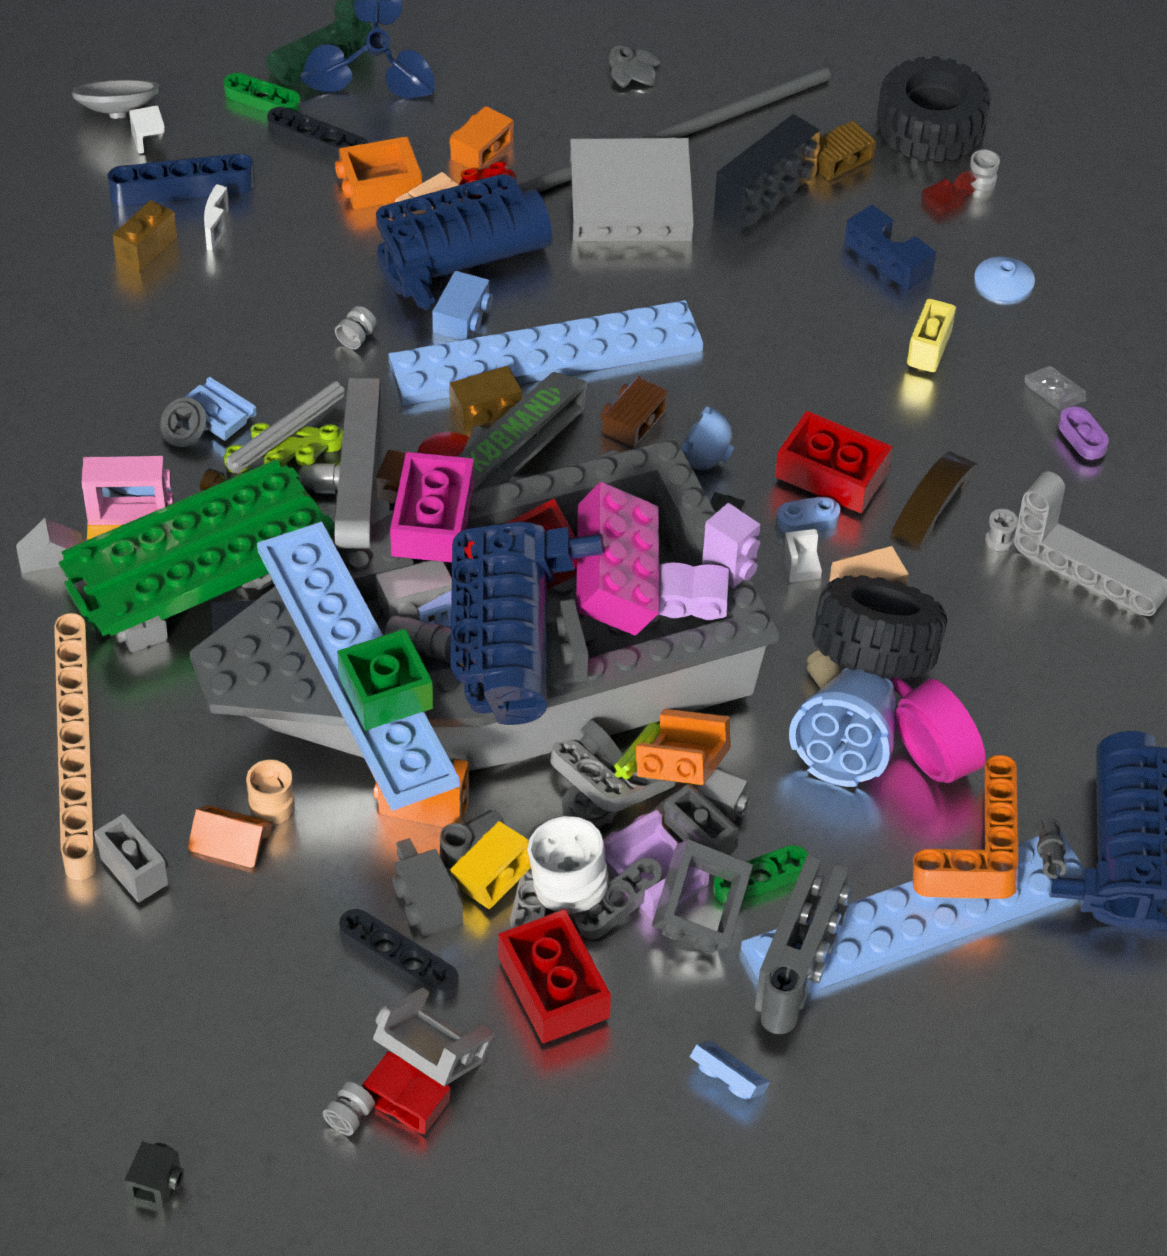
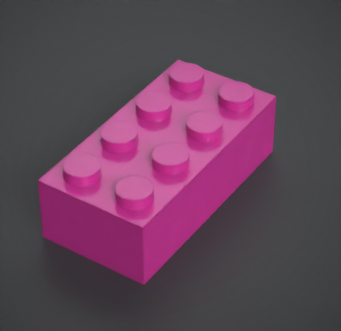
[576,482,659,636]

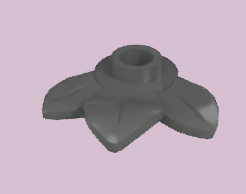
[609,45,661,88]

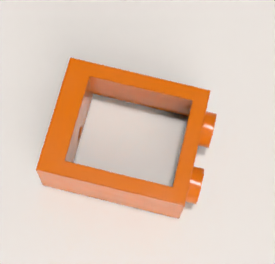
[335,136,422,209]

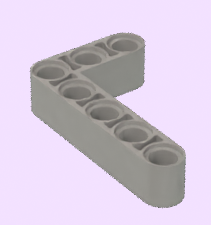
[1014,471,1167,616]

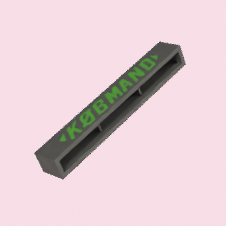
[458,372,587,492]

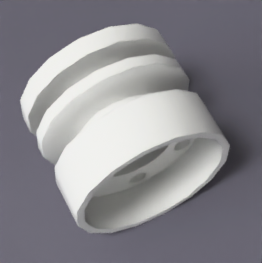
[528,816,609,914]

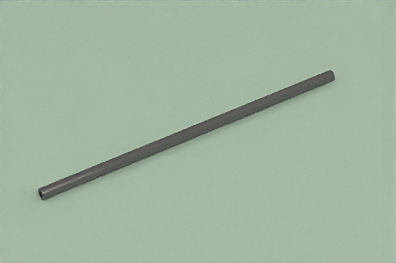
[505,67,831,192]

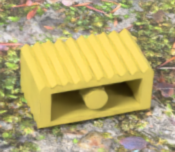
[907,299,956,372]

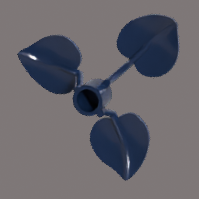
[300,0,435,99]

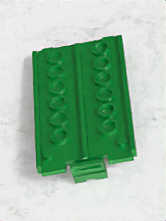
[58,459,335,636]

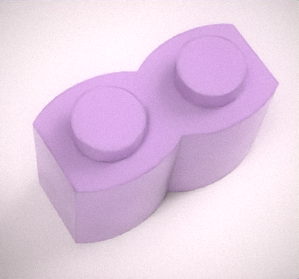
[659,563,729,620]

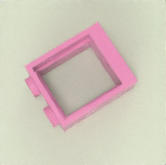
[81,456,174,525]

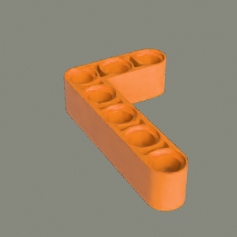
[913,755,1018,899]

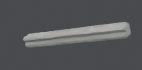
[226,381,345,473]

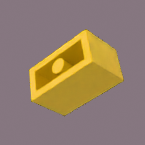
[450,821,531,910]

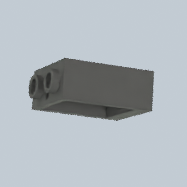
[652,839,753,953]

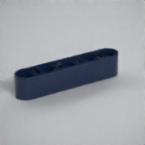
[107,154,255,206]

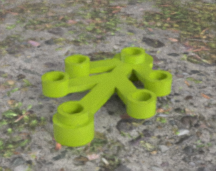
[223,423,343,473]

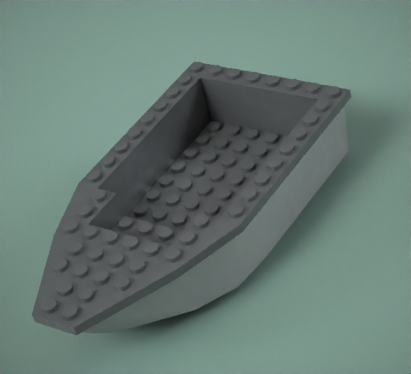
[190,438,780,771]

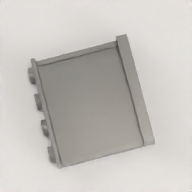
[570,137,694,242]

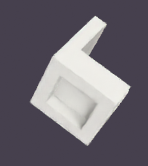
[129,105,165,154]
[782,529,822,583]

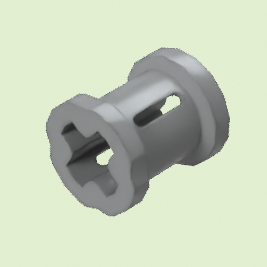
[985,509,1018,552]

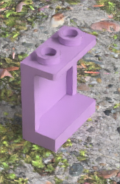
[603,809,709,920]

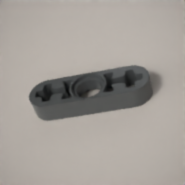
[575,858,664,939]

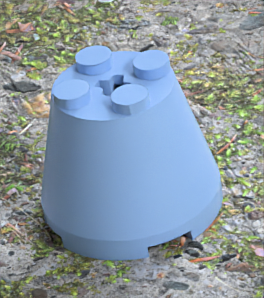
[789,668,896,787]

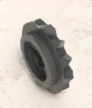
[160,397,209,448]
[562,785,618,830]

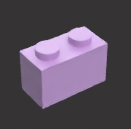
[702,503,761,589]

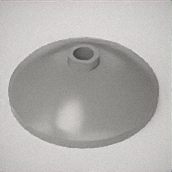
[72,79,160,118]

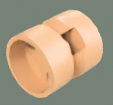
[246,759,295,825]

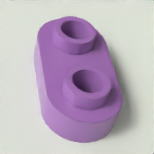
[1059,406,1109,459]

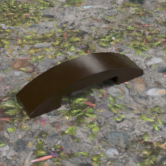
[890,451,978,549]

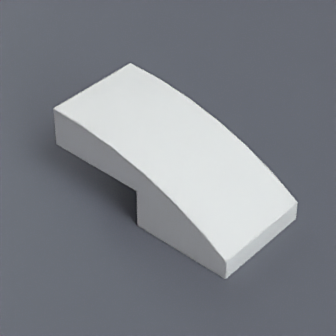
[204,184,229,251]

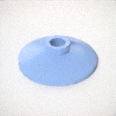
[974,256,1035,301]

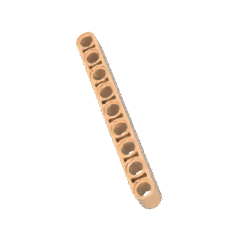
[55,613,97,881]

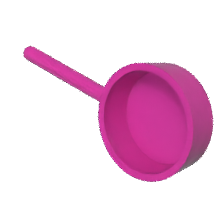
[878,675,986,783]

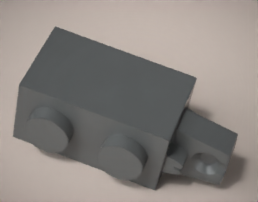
[392,838,463,937]

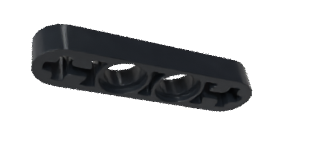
[267,107,368,159]
[339,909,459,1001]

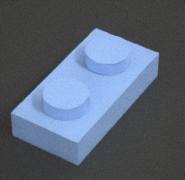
[690,1041,770,1099]

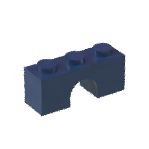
[844,204,936,290]

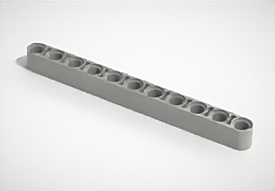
[335,378,381,549]

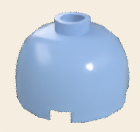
[681,405,734,470]

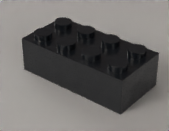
[713,114,821,233]

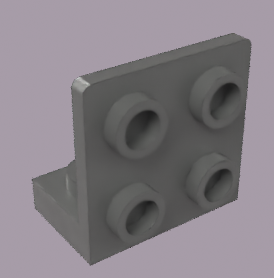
[547,599,588,686]

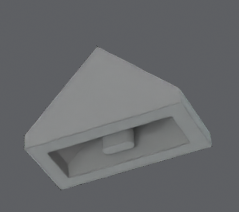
[16,518,83,573]

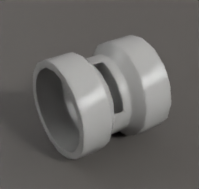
[967,149,1000,191]
[335,306,377,349]
[322,1082,375,1136]

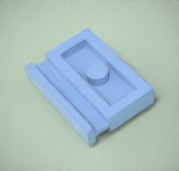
[185,377,257,441]

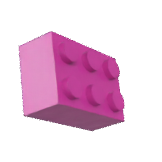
[390,452,474,562]

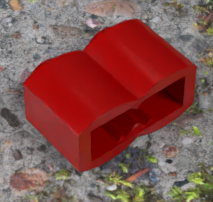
[362,1051,451,1134]

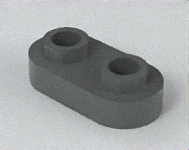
[580,720,623,773]

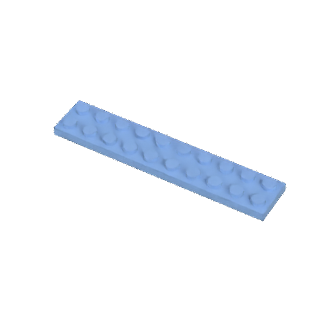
[388,300,703,406]
[257,522,460,811]
[741,830,1085,993]

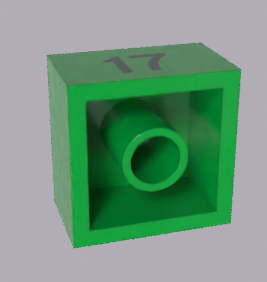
[337,629,433,731]

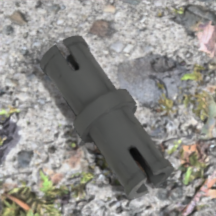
[1037,818,1066,879]

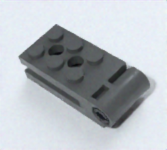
[754,855,852,1034]

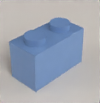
[432,271,493,340]

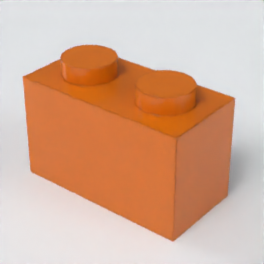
[449,106,514,170]

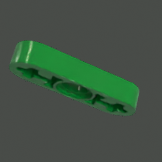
[224,73,301,113]
[713,845,809,905]

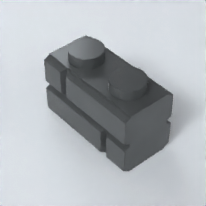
[664,783,738,855]

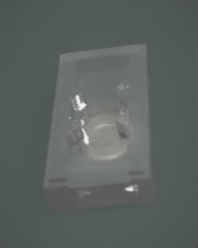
[1025,366,1086,411]

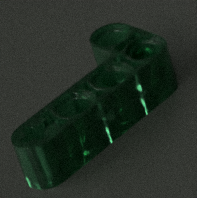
[265,0,372,86]

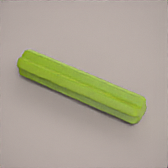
[614,722,661,780]

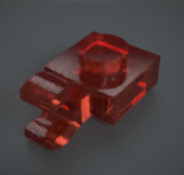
[922,171,976,216]

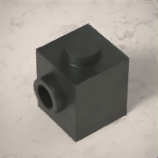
[124,1141,184,1210]

